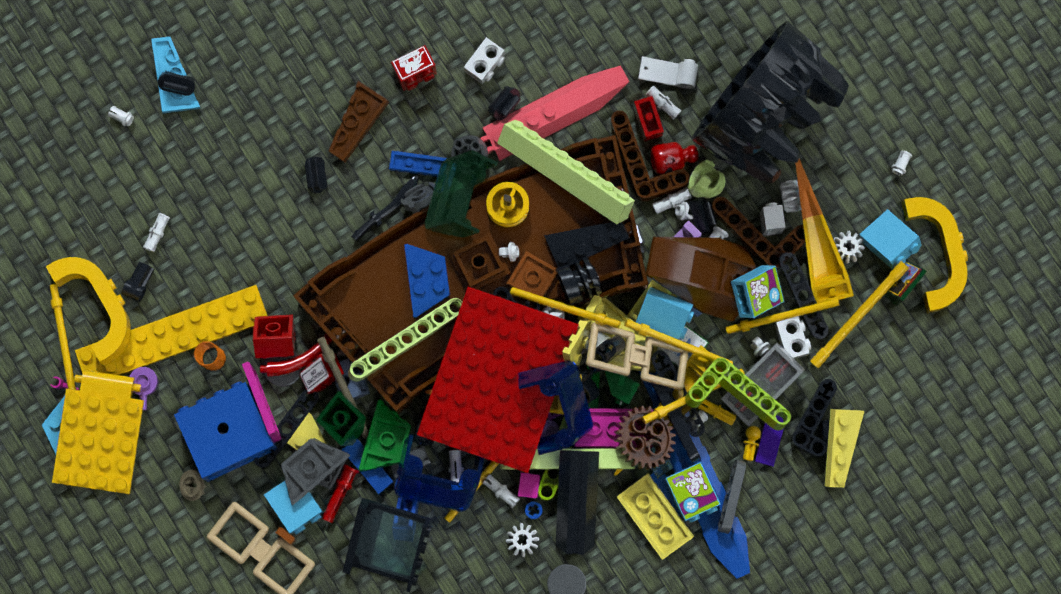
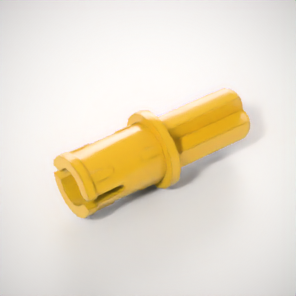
[698,399,737,425]

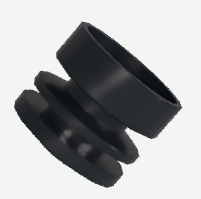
[555,257,602,306]

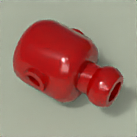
[651,142,699,174]

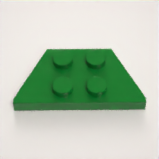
[359,399,411,472]

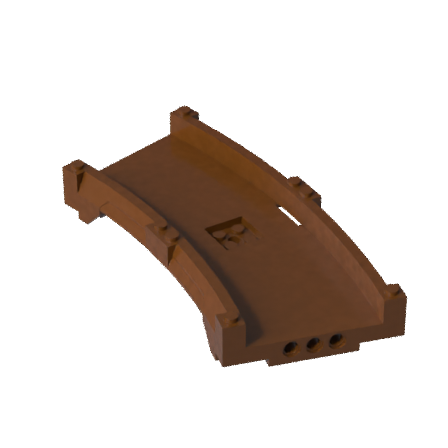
[293,135,648,415]

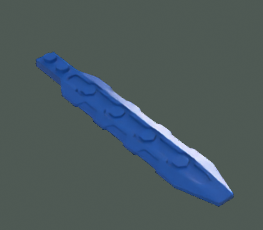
[638,371,750,579]

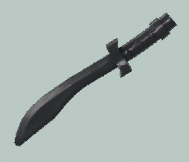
[351,174,419,242]

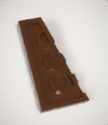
[329,81,389,163]

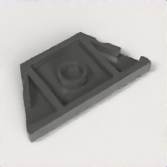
[281,438,350,505]

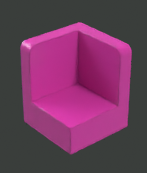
[518,473,540,498]

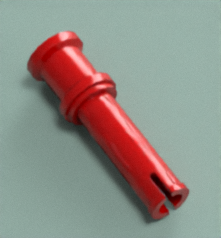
[322,464,359,523]

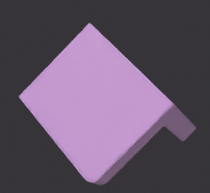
[674,220,702,237]

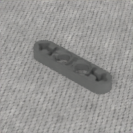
[718,459,746,534]

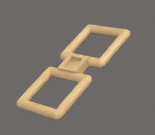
[586,322,688,390]
[207,502,315,594]

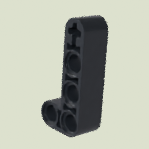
[567,335,625,405]
[790,379,837,458]

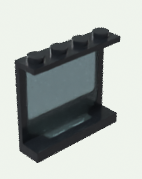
[342,498,432,593]

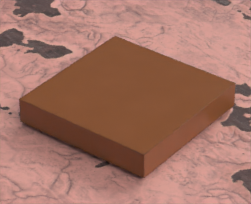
[506,251,557,297]

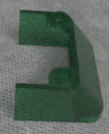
[425,150,498,238]

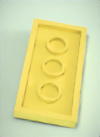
[617,473,694,560]

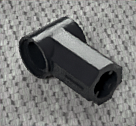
[121,262,155,303]

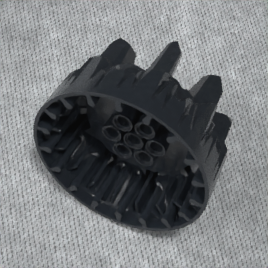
[692,21,849,183]

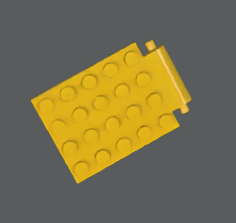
[52,370,144,494]

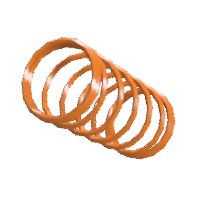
[194,341,226,371]

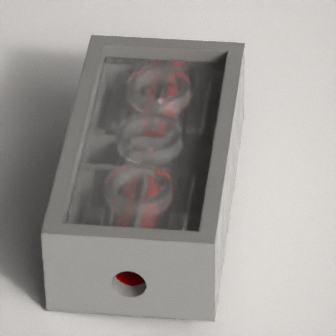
[721,343,805,426]

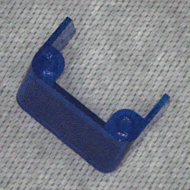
[518,361,593,455]
[394,435,484,512]

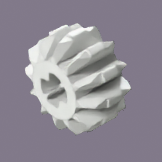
[780,180,801,213]
[834,231,865,264]
[506,523,539,557]

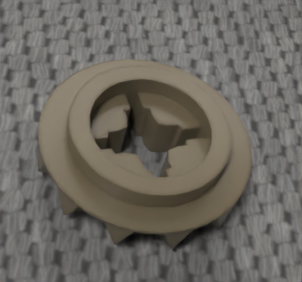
[179,470,206,501]

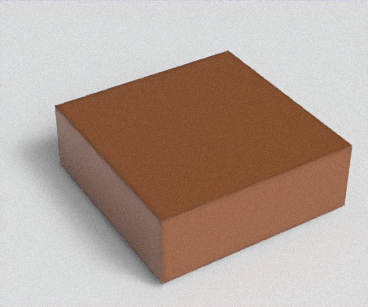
[275,527,296,545]

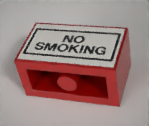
[633,96,664,142]
[299,353,344,394]

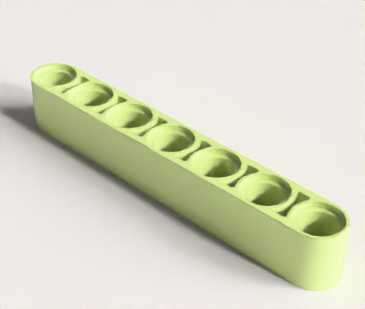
[348,298,462,382]
[500,449,635,470]

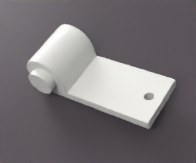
[638,56,698,89]

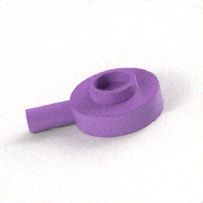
[129,367,158,411]

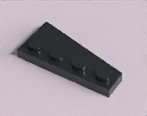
[544,222,630,268]

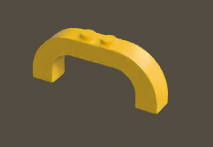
[902,197,968,313]
[46,257,131,366]

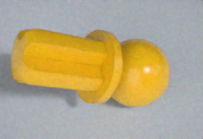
[743,426,761,461]

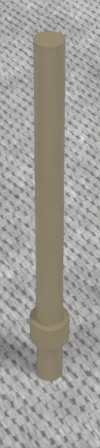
[317,337,369,438]

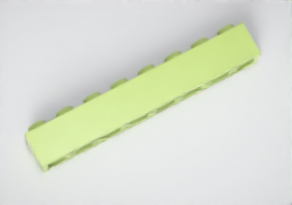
[497,120,635,224]

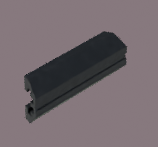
[556,450,599,555]

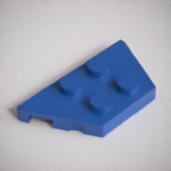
[404,244,450,318]

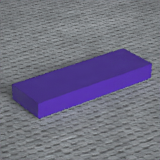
[755,416,784,467]

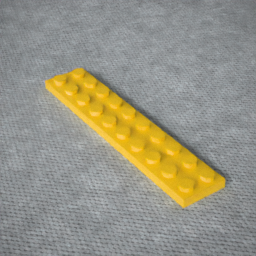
[75,285,268,375]

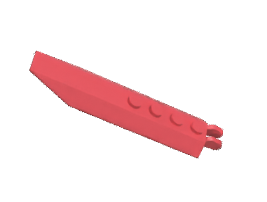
[480,65,629,161]

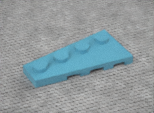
[151,37,200,114]

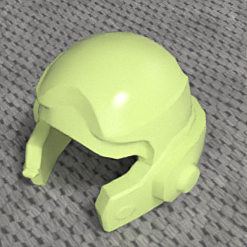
[688,160,726,199]

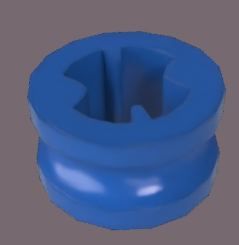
[525,501,542,519]

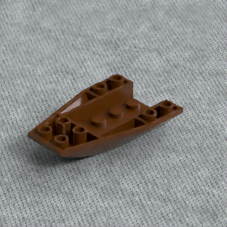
[646,237,756,322]

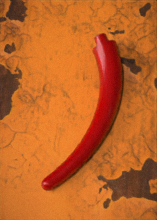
[260,334,332,377]

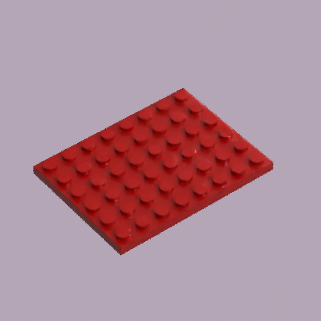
[417,287,579,473]

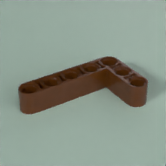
[610,111,689,202]
[712,197,806,270]

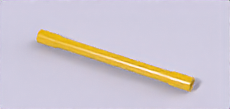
[810,261,909,369]

